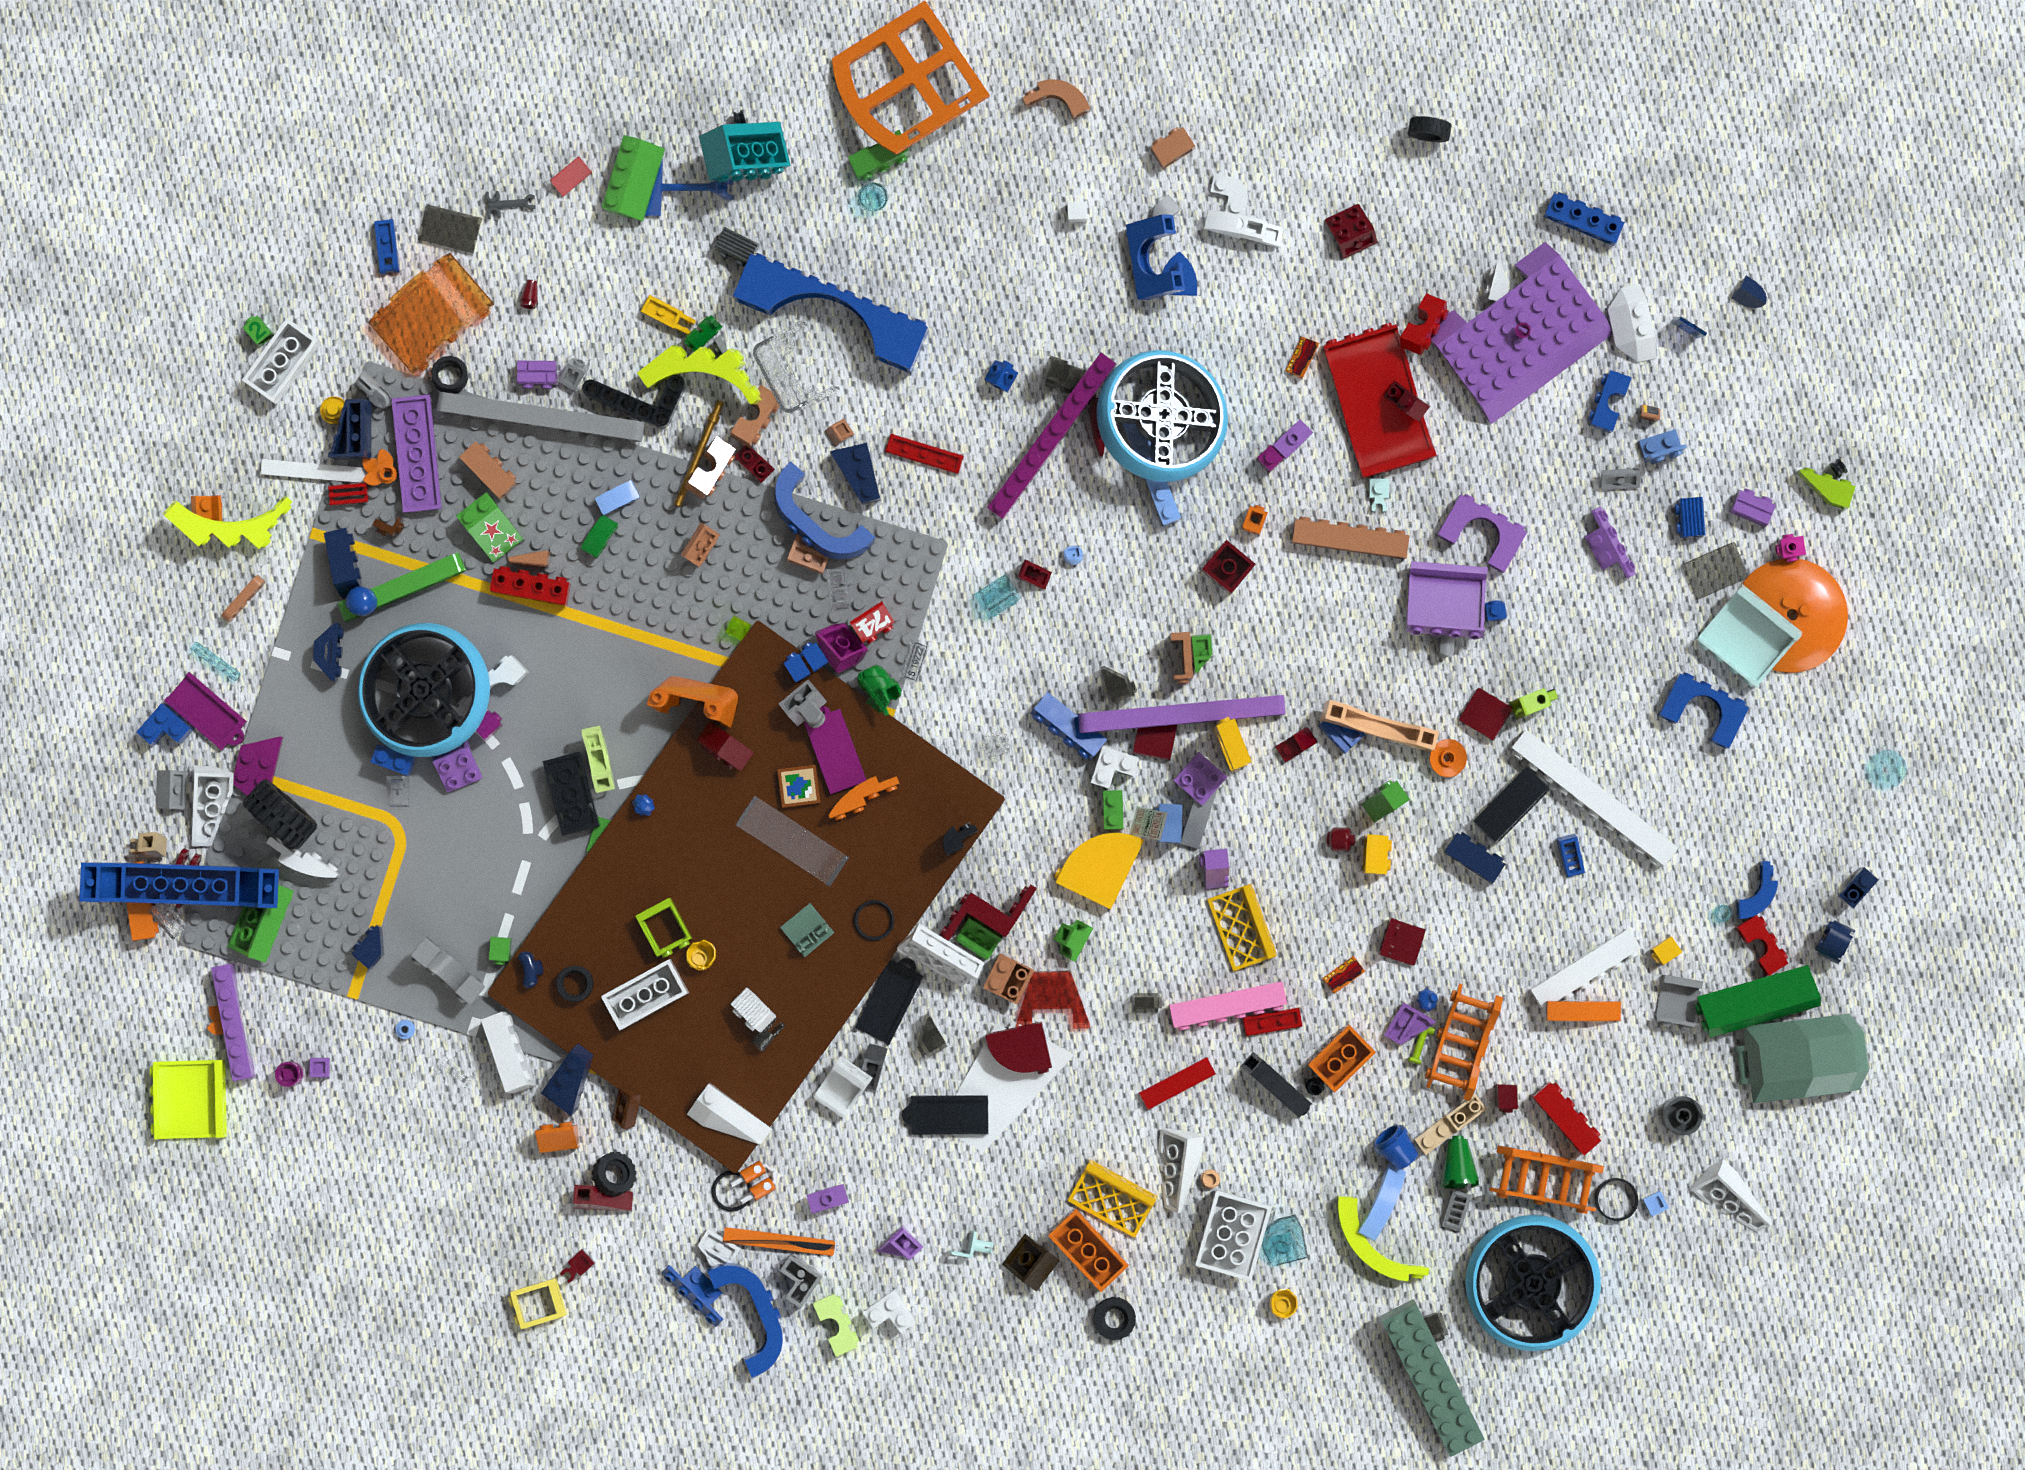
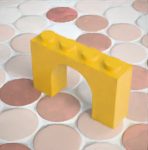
[1213,717,1252,772]

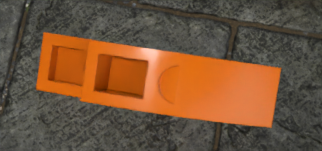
[829,776,900,821]

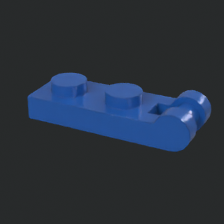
[374,219,400,275]

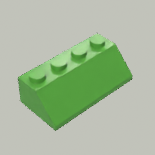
[602,135,665,222]
[227,884,294,963]

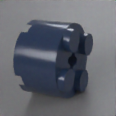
[1815,920,1856,965]

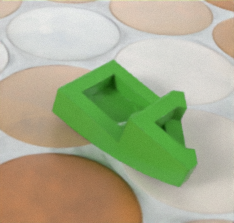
[1191,634,1212,673]

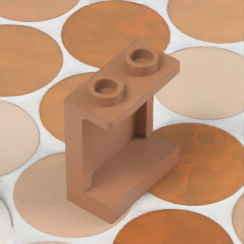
[1170,632,1193,685]

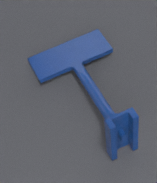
[645,159,733,216]

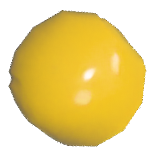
[686,940,716,970]
[1269,1289,1298,1319]

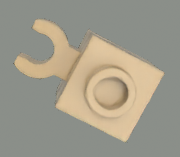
[129,832,167,858]

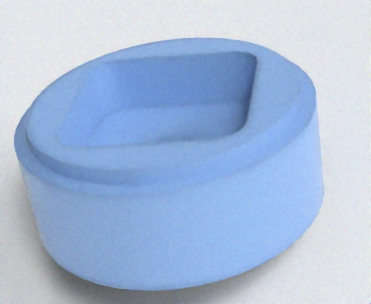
[1064,546,1083,565]

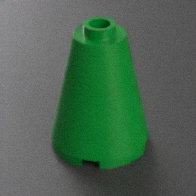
[1440,1135,1479,1189]

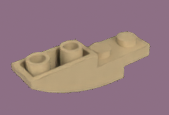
[1413,1094,1487,1156]

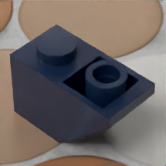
[1839,867,1879,909]
[352,925,384,969]

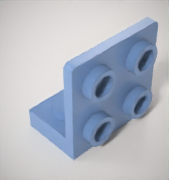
[1638,429,1687,465]

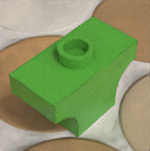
[1054,919,1093,962]

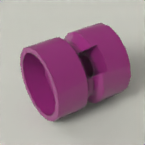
[275,1061,304,1087]

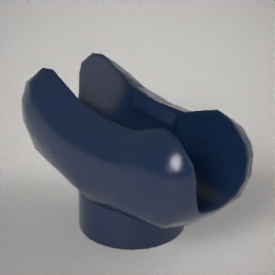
[518,951,543,988]

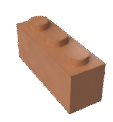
[459,441,517,500]

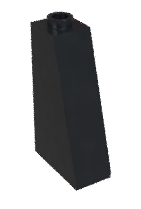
[1241,1052,1312,1118]

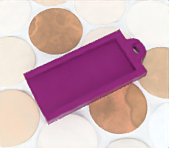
[164,672,248,751]
[804,706,866,794]

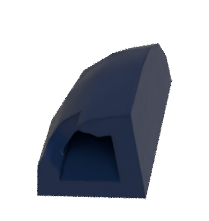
[1731,275,1767,308]

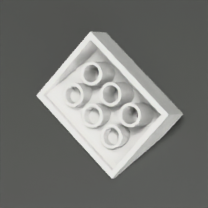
[1194,1189,1272,1281]

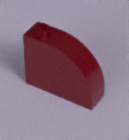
[985,1021,1052,1074]

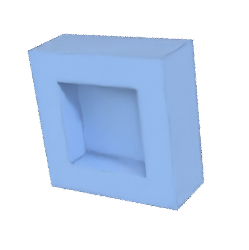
[1643,1190,1669,1217]

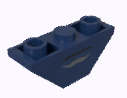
[313,623,344,682]

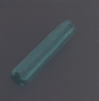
[190,642,241,681]

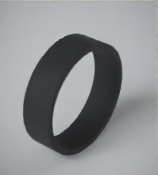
[1595,1178,1639,1221]

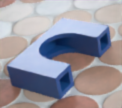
[1126,214,1185,300]
[1658,672,1749,749]

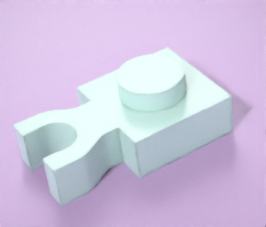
[1369,478,1389,512]

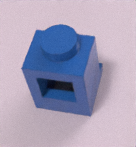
[1485,600,1507,622]

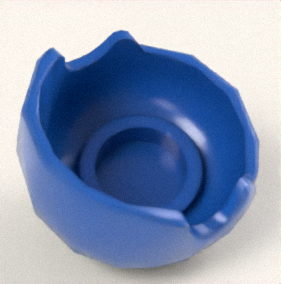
[345,586,377,616]

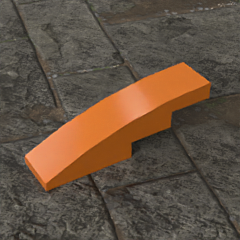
[1546,1000,1621,1021]

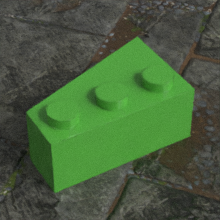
[848,130,910,181]
[1361,780,1410,823]

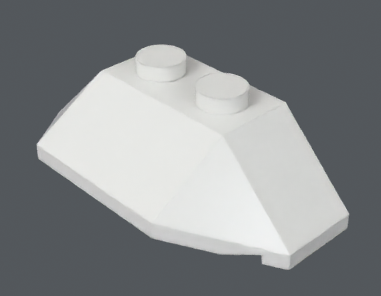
[1607,284,1656,362]

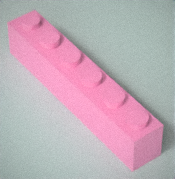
[1169,981,1287,1031]

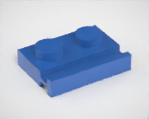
[1318,721,1365,754]

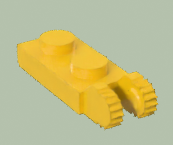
[640,295,696,335]

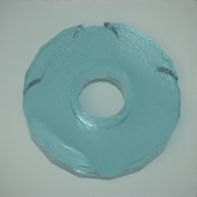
[1868,750,1907,788]

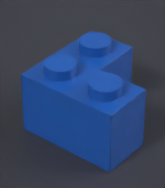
[136,703,194,746]

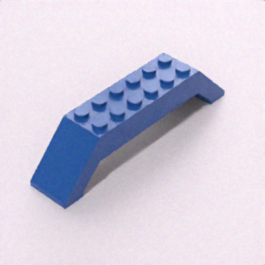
[79,862,279,908]

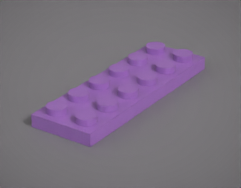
[391,394,442,513]

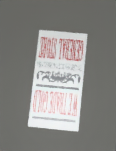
[1130,806,1168,841]

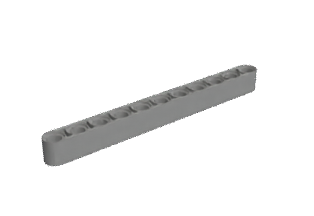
[436,392,645,442]

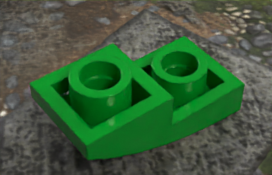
[581,514,618,559]

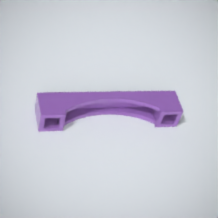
[211,964,255,1081]

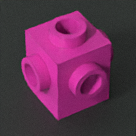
[1775,534,1806,562]

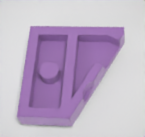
[1384,1002,1436,1046]

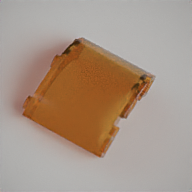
[368,252,494,374]

